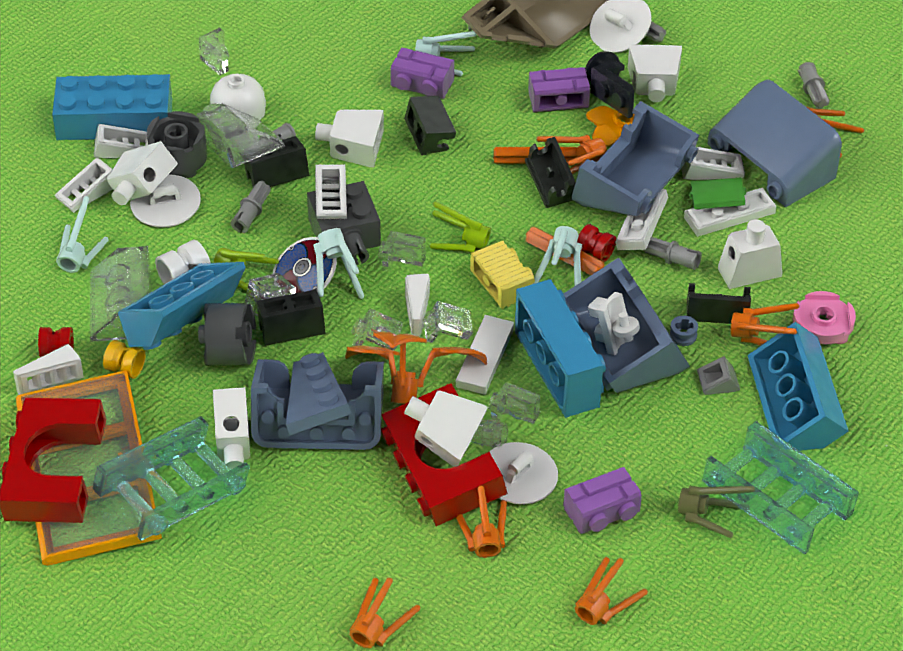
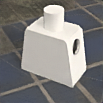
[628,44,682,102]
[315,110,384,168]
[107,141,178,205]
[718,219,782,289]
[213,387,250,471]
[404,391,488,467]

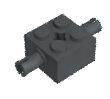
[307,181,381,265]

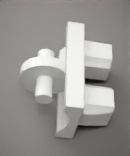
[588,292,640,356]

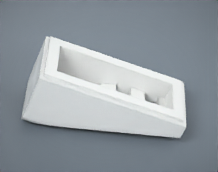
[94,124,148,158]
[681,147,745,180]
[54,157,113,213]
[315,164,347,219]
[405,274,430,337]
[13,344,84,395]

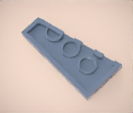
[286,352,351,436]

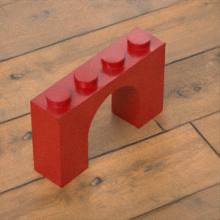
[381,383,508,526]
[0,398,106,523]

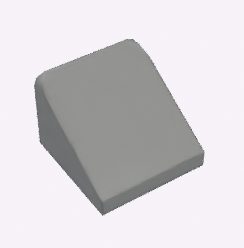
[697,356,740,395]

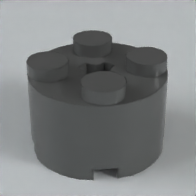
[147,111,207,178]
[198,303,256,366]

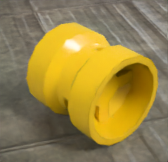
[103,340,146,379]

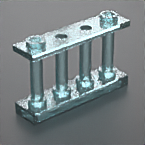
[92,416,250,541]
[702,421,859,554]

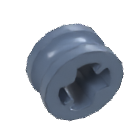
[670,315,698,346]

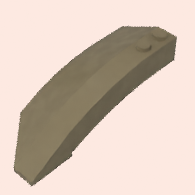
[461,0,608,49]

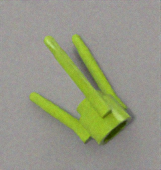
[430,201,491,253]
[214,248,279,300]

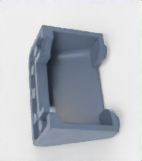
[708,80,842,207]
[572,101,699,216]
[564,257,690,393]
[251,359,384,450]

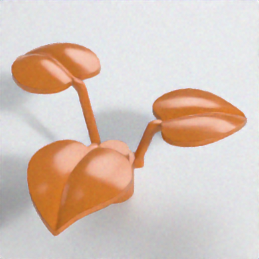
[345,332,487,404]

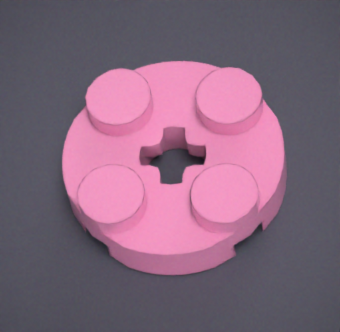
[793,291,856,344]

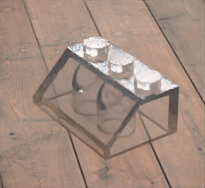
[197,103,285,168]
[90,246,152,342]

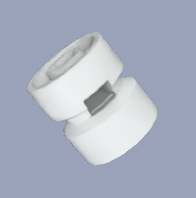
[155,240,211,285]

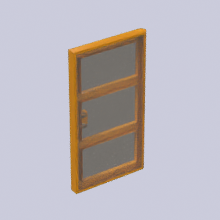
[16,370,162,566]

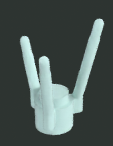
[415,31,477,76]
[56,196,109,273]
[533,226,582,286]
[313,228,364,299]

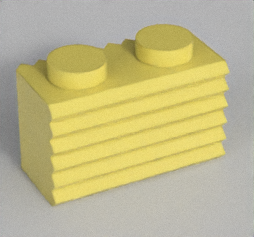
[470,240,535,309]

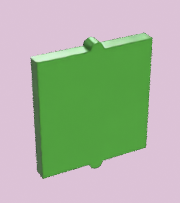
[689,177,746,209]

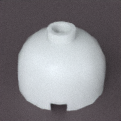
[210,73,266,128]

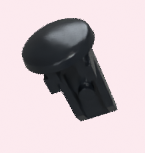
[585,51,634,118]

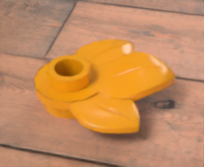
[586,106,635,147]

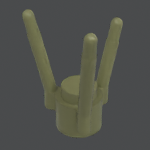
[678,486,755,538]

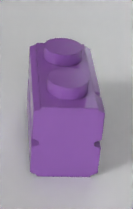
[391,47,454,99]
[528,67,590,112]
[563,467,642,534]

